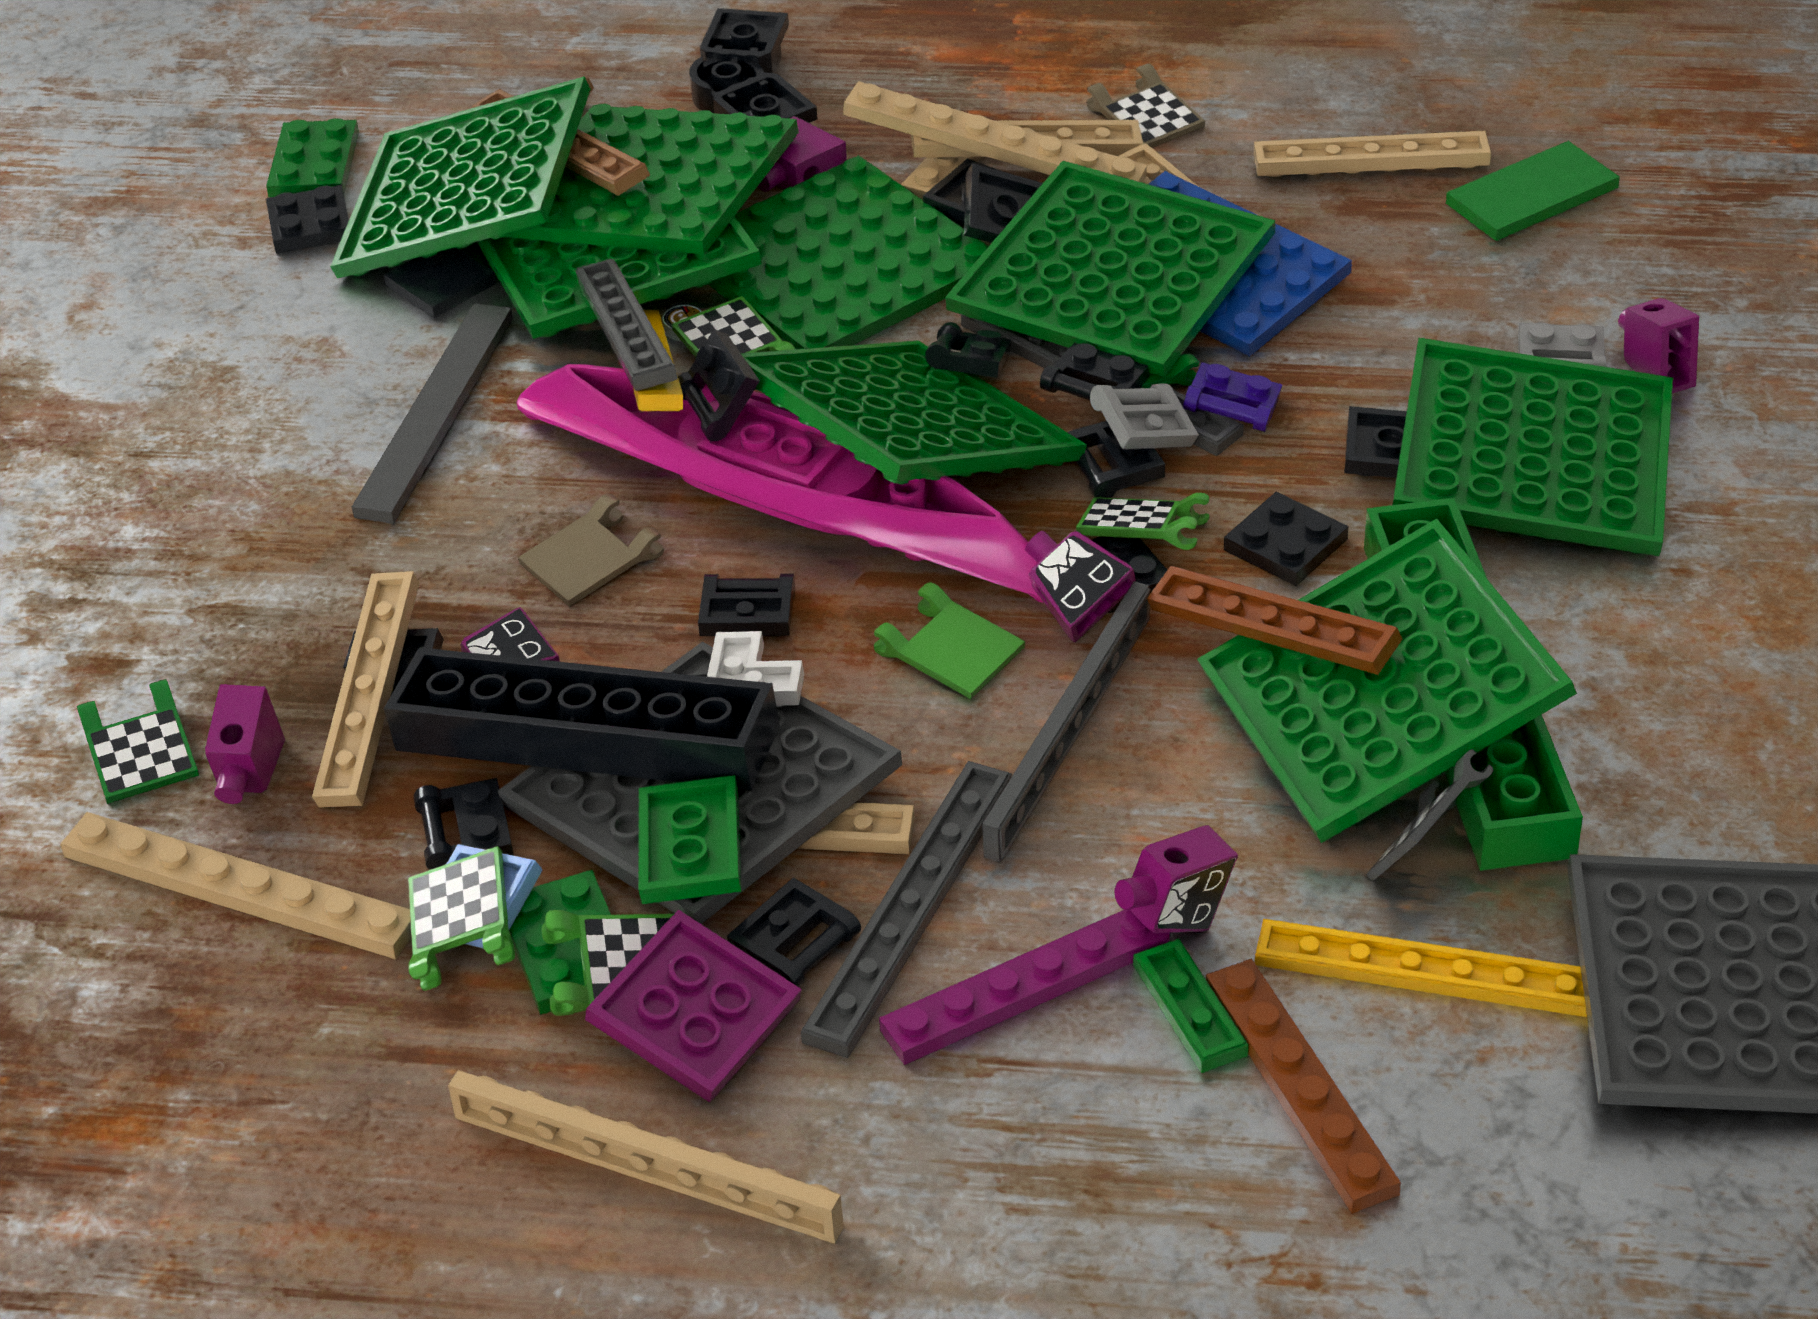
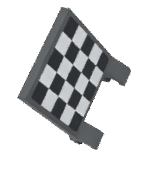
[1366,750,1493,881]

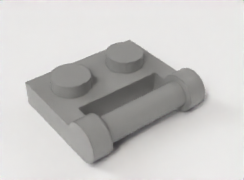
[1518,322,1606,367]
[1090,384,1199,449]

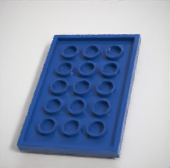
[1149,171,1352,357]

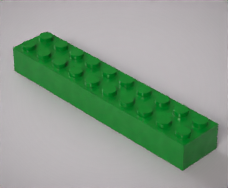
[1364,498,1583,871]

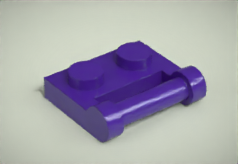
[1183,362,1282,432]

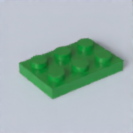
[266,118,359,198]
[638,775,741,904]
[509,870,611,1015]

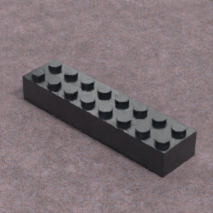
[384,647,780,790]

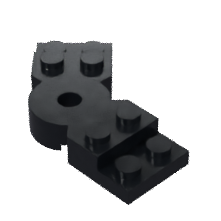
[689,8,818,123]

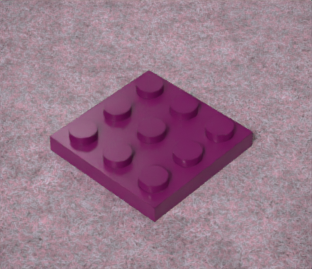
[585,910,802,1103]

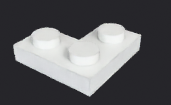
[707,631,804,707]

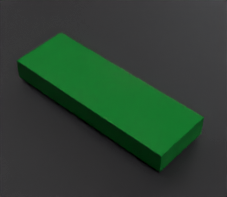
[1133,939,1249,1074]

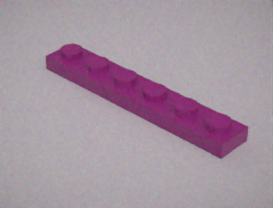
[879,910,1170,1065]

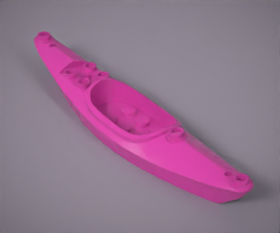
[517,364,1043,603]

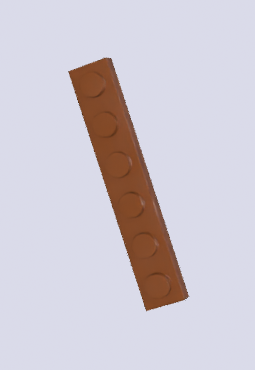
[1147,566,1402,675]
[1206,958,1401,1214]

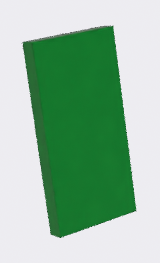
[1446,141,1620,241]

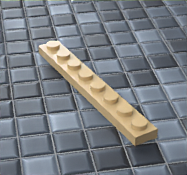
[843,81,1147,183]
[60,812,412,959]
[448,1070,844,1244]

